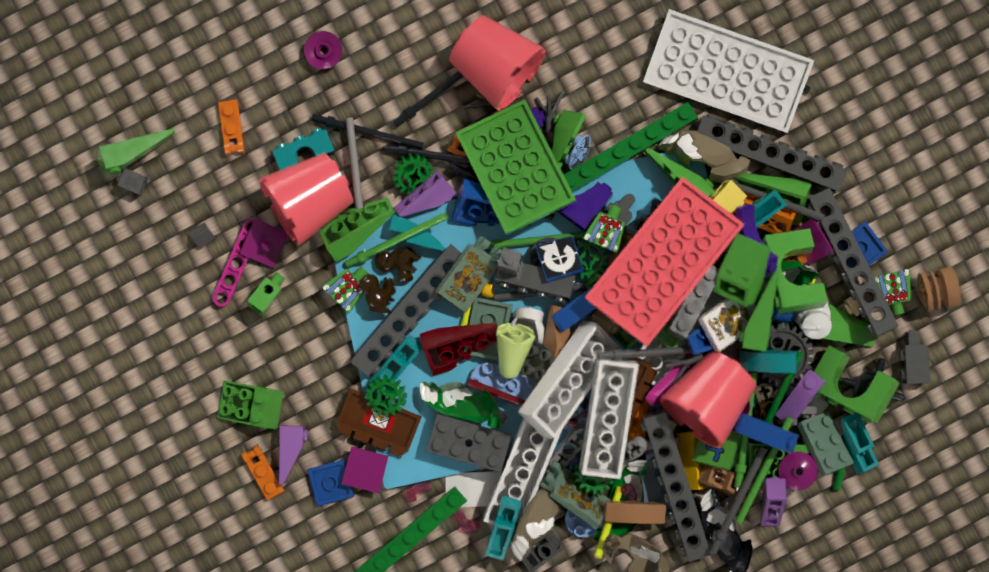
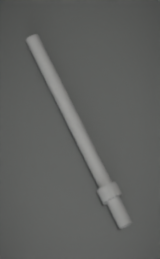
[346,117,363,210]

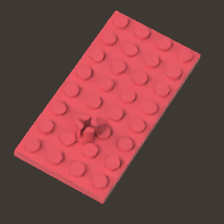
[585,177,745,347]

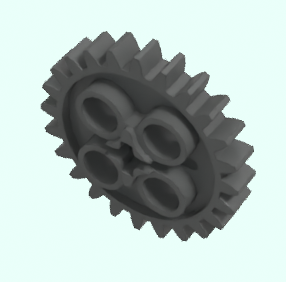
[751,323,814,386]

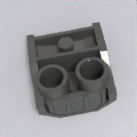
[508,529,563,572]

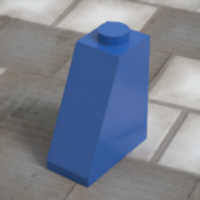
[551,285,596,332]
[735,413,799,453]

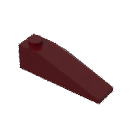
[420,323,498,376]

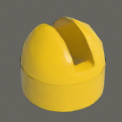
[480,283,494,298]

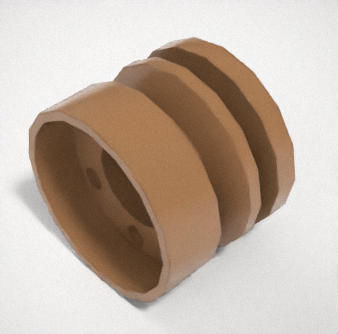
[917,267,961,312]

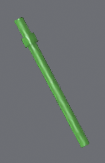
[345,212,448,268]
[485,231,587,250]
[734,372,758,488]
[735,416,794,524]

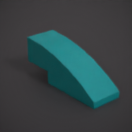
[734,190,787,228]
[389,215,445,252]
[369,335,423,382]
[739,350,798,373]
[841,413,879,474]
[485,495,521,560]

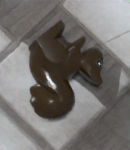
[375,246,422,284]
[360,274,396,314]

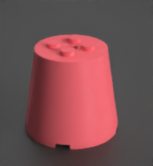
[449,15,546,111]
[258,153,354,246]
[659,350,756,448]

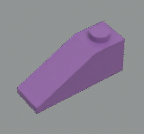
[394,171,456,217]
[775,369,826,426]
[279,425,308,484]
[760,477,787,526]

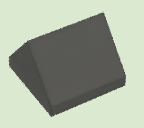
[189,222,216,249]

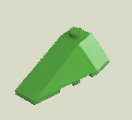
[551,110,586,169]
[644,148,714,197]
[740,271,779,351]
[798,303,875,347]

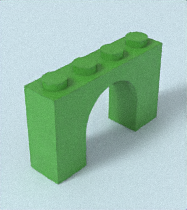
[762,229,828,314]
[814,346,900,424]

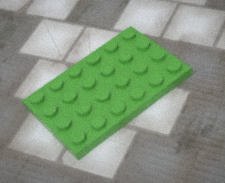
[456,99,576,235]

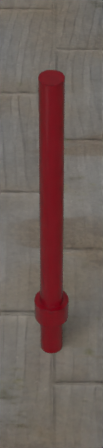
[467,379,578,427]

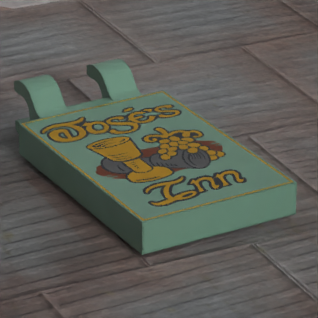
[435,236,502,313]
[540,461,611,529]

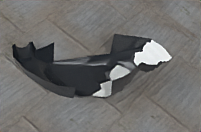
[700,489,753,572]

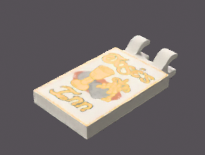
[698,292,762,352]

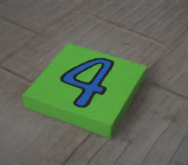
[692,431,741,471]

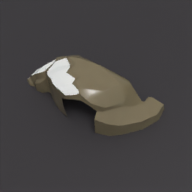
[657,131,751,182]
[510,474,563,561]
[603,533,669,572]

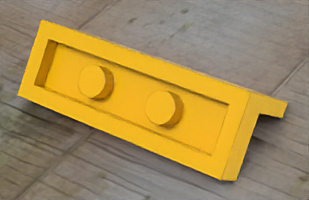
[675,432,710,490]

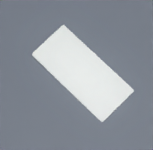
[445,471,501,507]

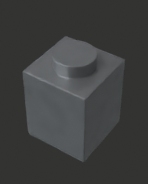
[117,168,149,195]
[497,247,523,276]

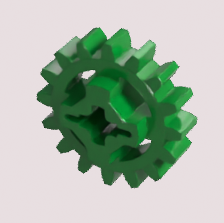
[392,153,434,195]
[574,240,608,280]
[365,375,407,417]
[572,459,614,497]

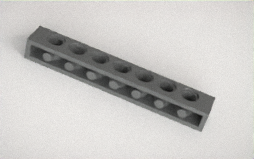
[696,114,847,193]
[806,188,899,338]
[350,244,461,376]
[640,408,711,562]

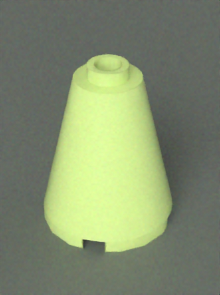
[496,323,535,379]

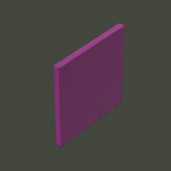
[239,218,288,268]
[792,219,834,266]
[342,446,389,493]

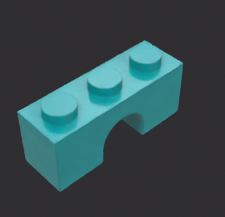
[272,128,335,170]

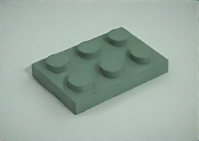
[464,298,513,360]
[797,411,854,477]

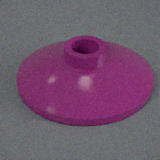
[304,31,342,69]
[778,451,817,490]

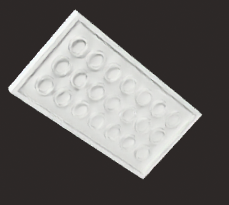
[643,9,814,133]

